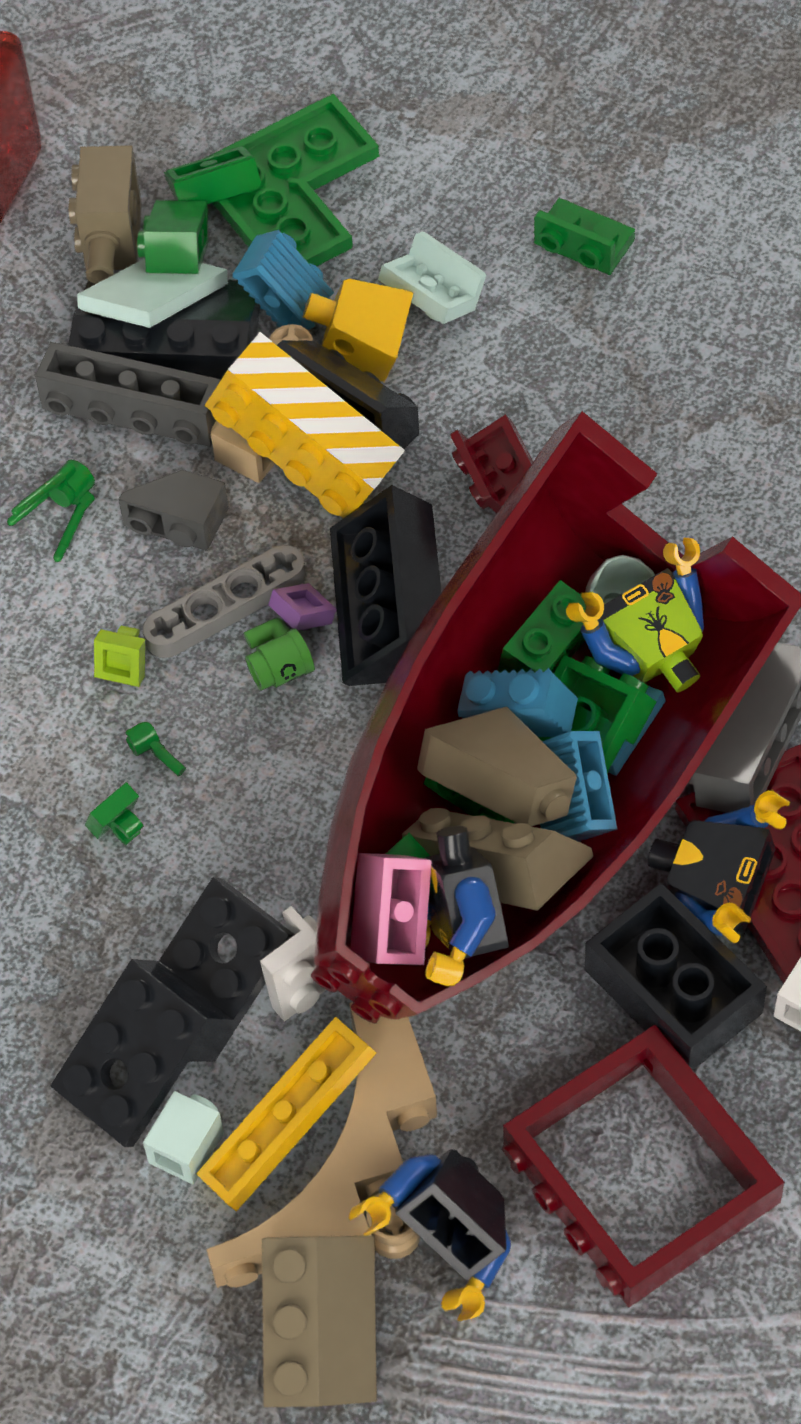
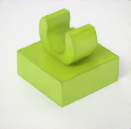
[94,625,145,687]

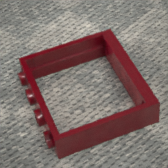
[501,1025,785,1308]

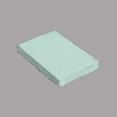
[77,258,228,328]

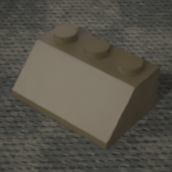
[402,808,593,910]
[262,1235,377,1407]

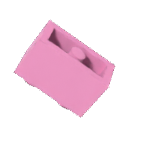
[351,853,432,965]

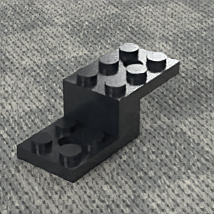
[50,877,295,1147]

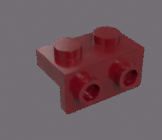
[450,414,533,514]

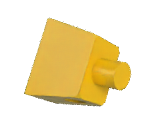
[303,279,413,382]

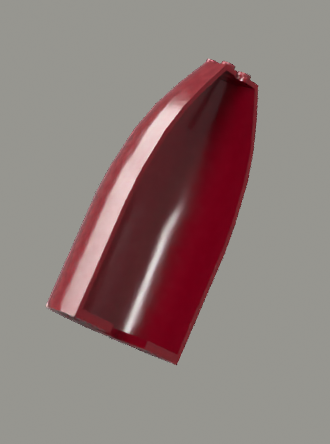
[311,411,801,1024]

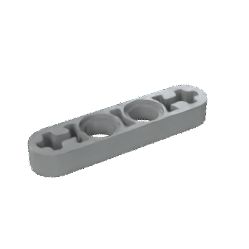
[143,545,306,658]

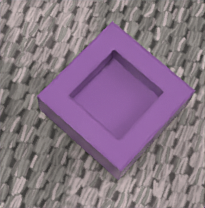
[268,583,336,631]

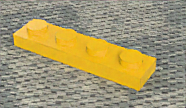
[196,1016,377,1211]

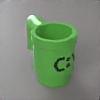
[244,618,315,691]

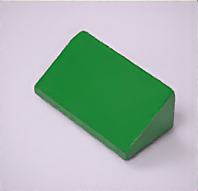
[164,146,261,204]

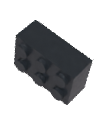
[584,883,767,1070]

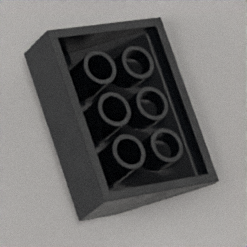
[68,280,260,381]

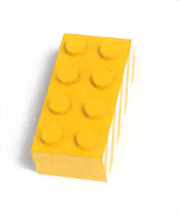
[204,332,405,519]

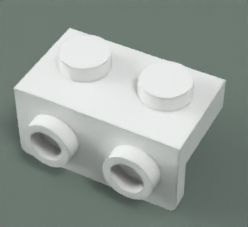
[260,906,326,1022]

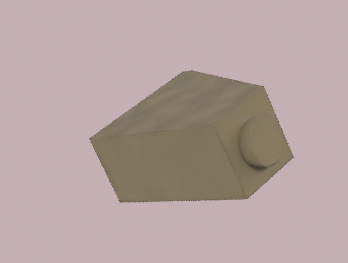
[417,707,577,826]

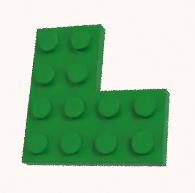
[205,93,379,267]

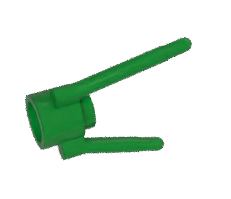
[7,460,95,562]

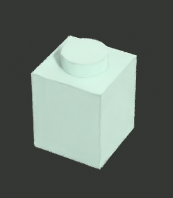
[143,1091,224,1185]

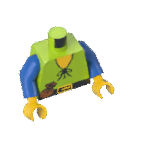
[566,537,704,692]

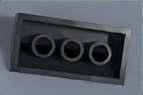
[330,485,442,686]

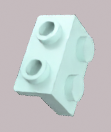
[378,231,486,324]

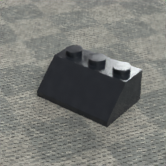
[277,340,419,449]

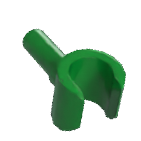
[125,722,186,776]

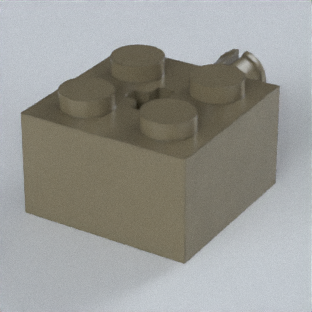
[69,145,142,284]

